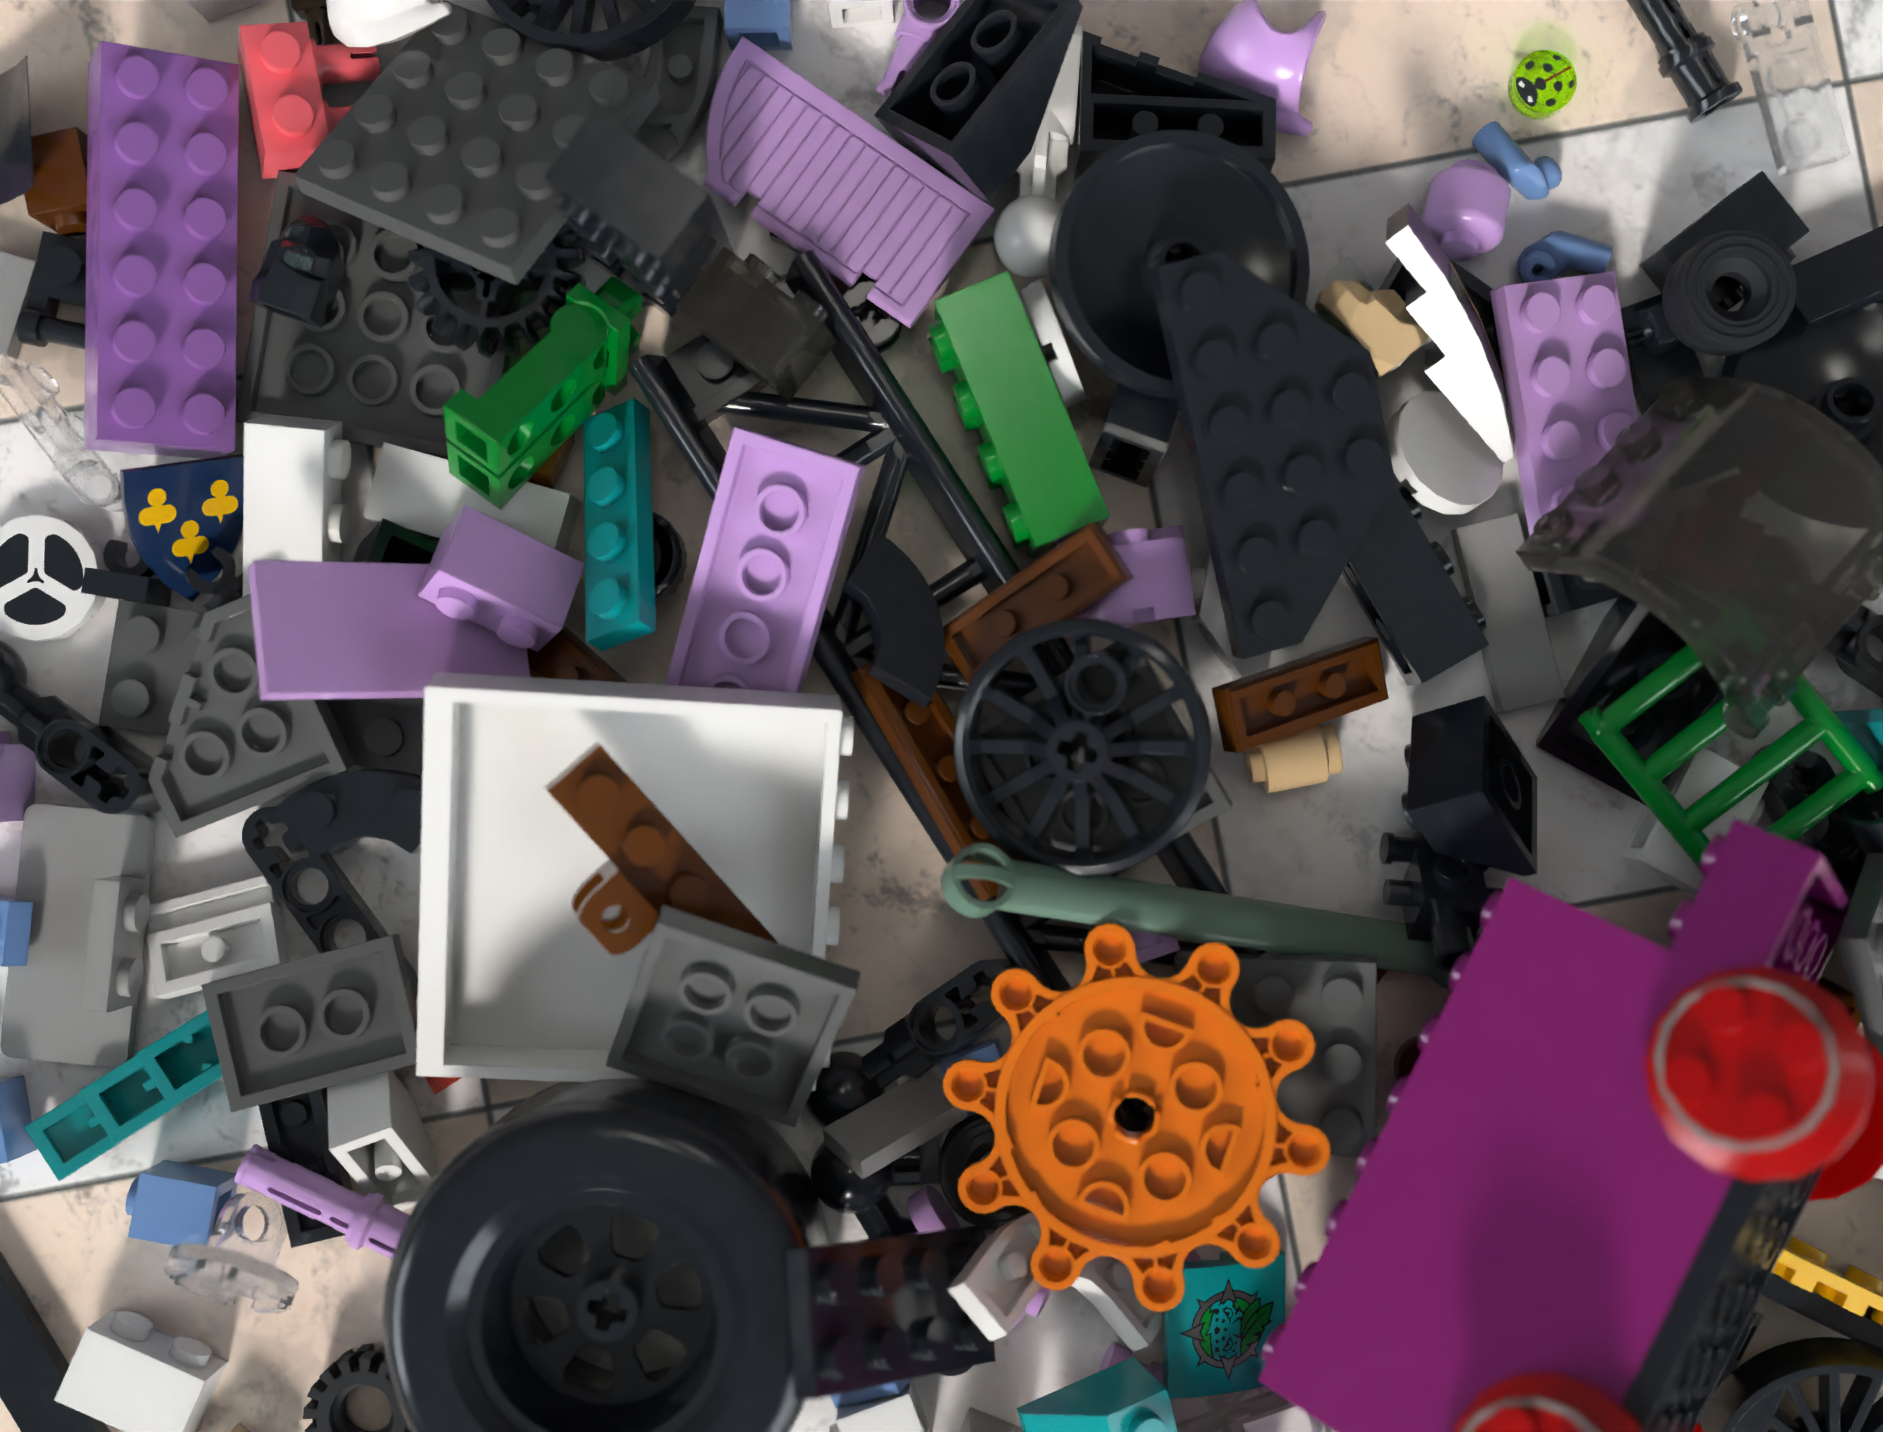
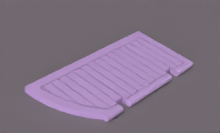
[703,36,995,328]

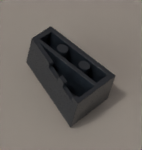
[1073,31,1276,185]

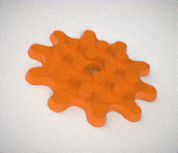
[943,923,1330,1312]

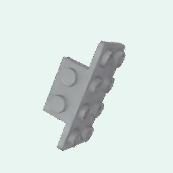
[0,803,156,1068]

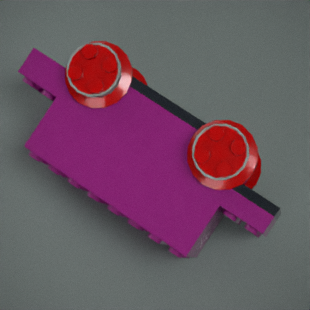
[1258,819,1883,1432]

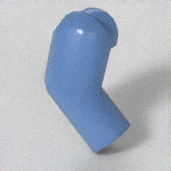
[1472,121,1562,200]
[1516,231,1613,283]

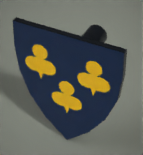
[120,454,244,602]

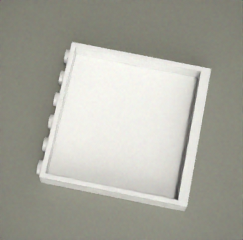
[416,672,854,1091]

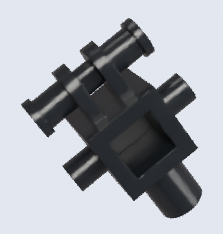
[1380,831,1503,973]

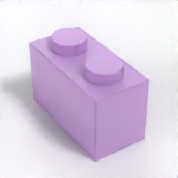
[417,505,585,652]

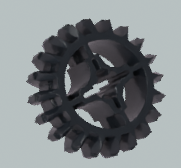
[408,223,586,358]

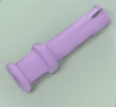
[234,1144,410,1259]

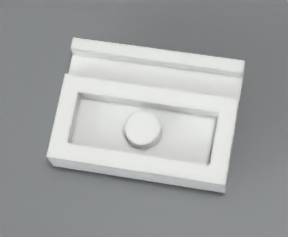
[146,875,289,1000]

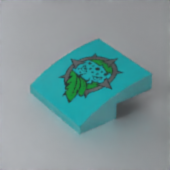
[1163,1250,1285,1399]

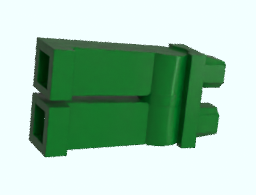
[443,276,642,510]

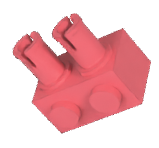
[237,22,380,179]

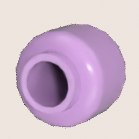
[1421,159,1511,261]

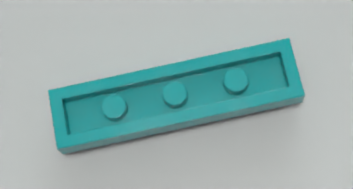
[583,398,656,652]

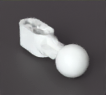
[994,24,1082,278]

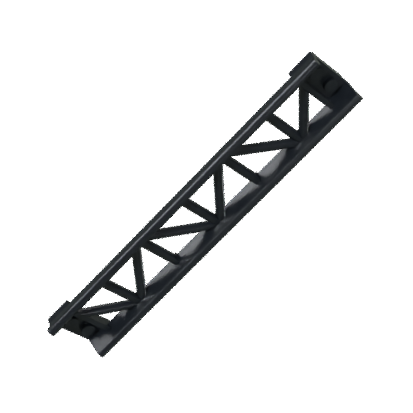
[628,249,1378,1181]

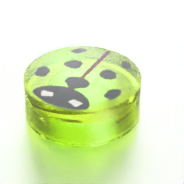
[1508,50,1577,119]

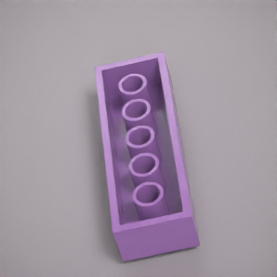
[84,41,239,459]

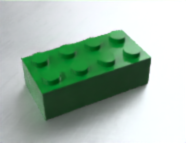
[927,271,1110,559]

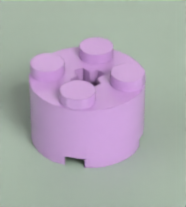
[1056,525,1196,626]

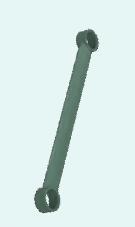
[941,843,1483,991]

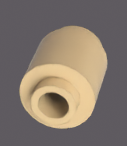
[1243,723,1343,794]

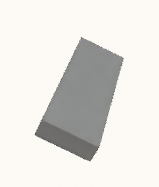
[1451,513,1565,713]

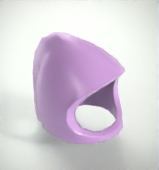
[1198,0,1326,136]

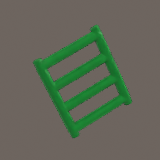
[1578,596,1883,877]

